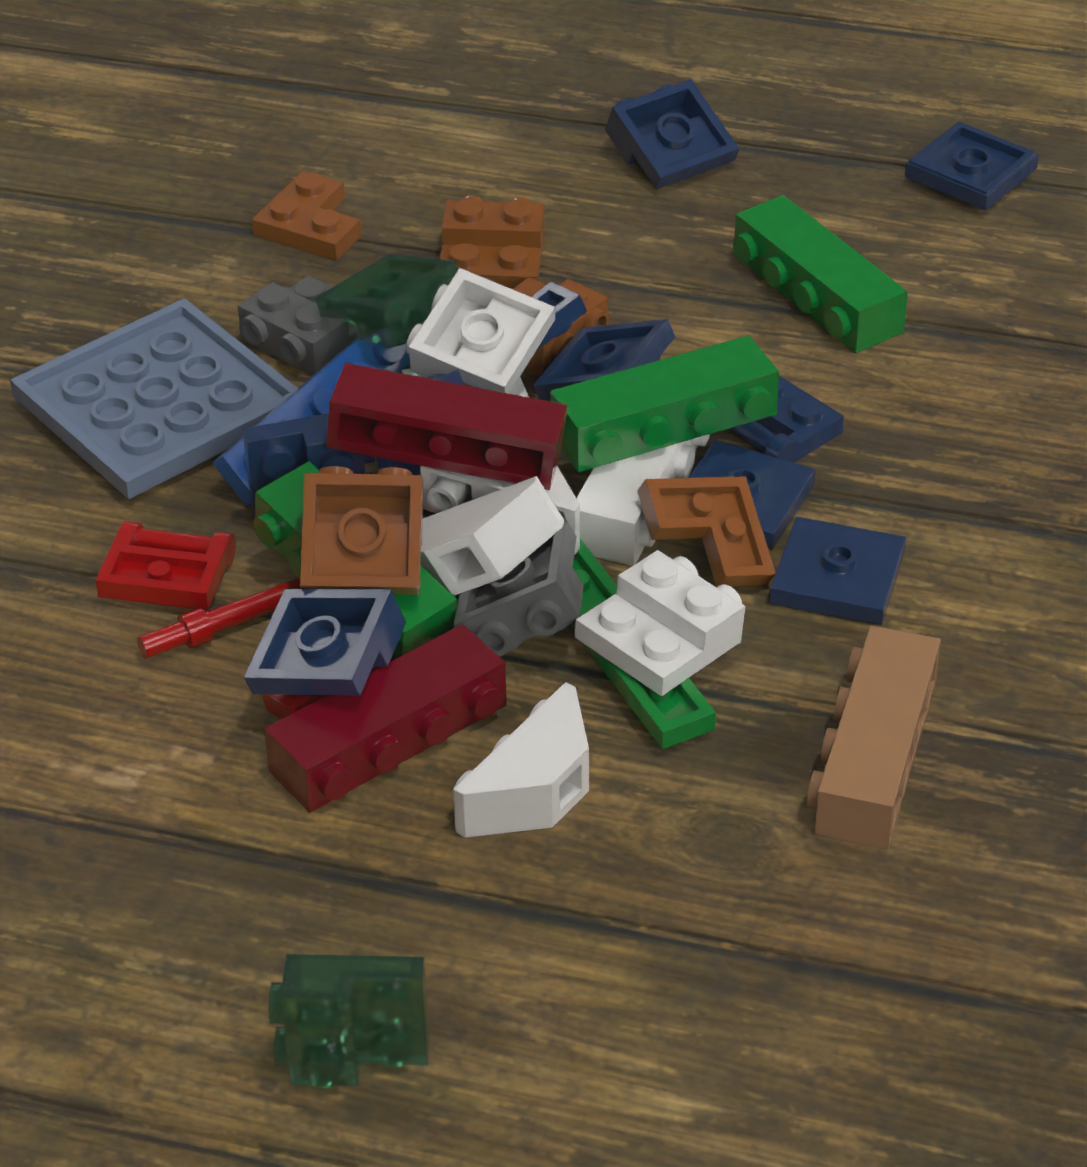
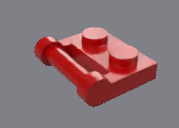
[95,521,236,610]

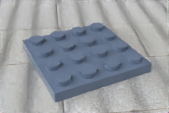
[10,298,298,499]

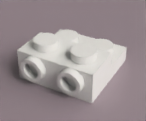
[406,268,555,394]
[575,550,745,696]

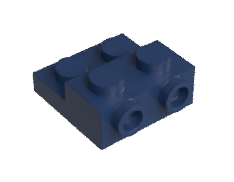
[605,79,740,189]
[533,319,675,402]
[242,413,375,519]
[244,589,406,696]

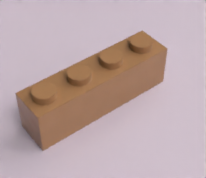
[807,625,941,850]

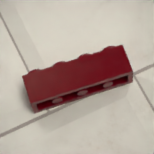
[326,363,568,490]
[264,624,507,813]

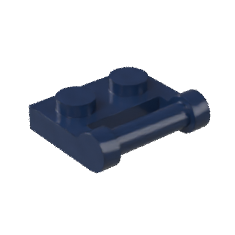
[728,376,844,463]

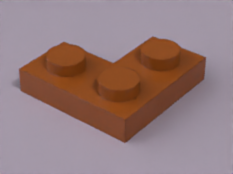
[252,171,362,261]
[637,477,776,587]

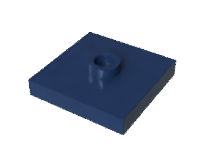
[905,122,1039,211]
[689,440,816,549]
[770,516,906,625]

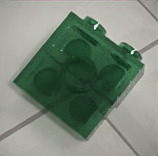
[314,254,459,348]
[268,954,430,1088]

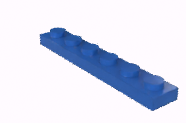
[212,291,431,506]

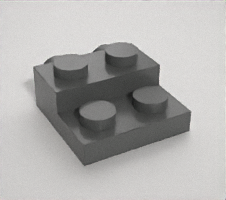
[238,275,384,375]
[454,519,584,657]

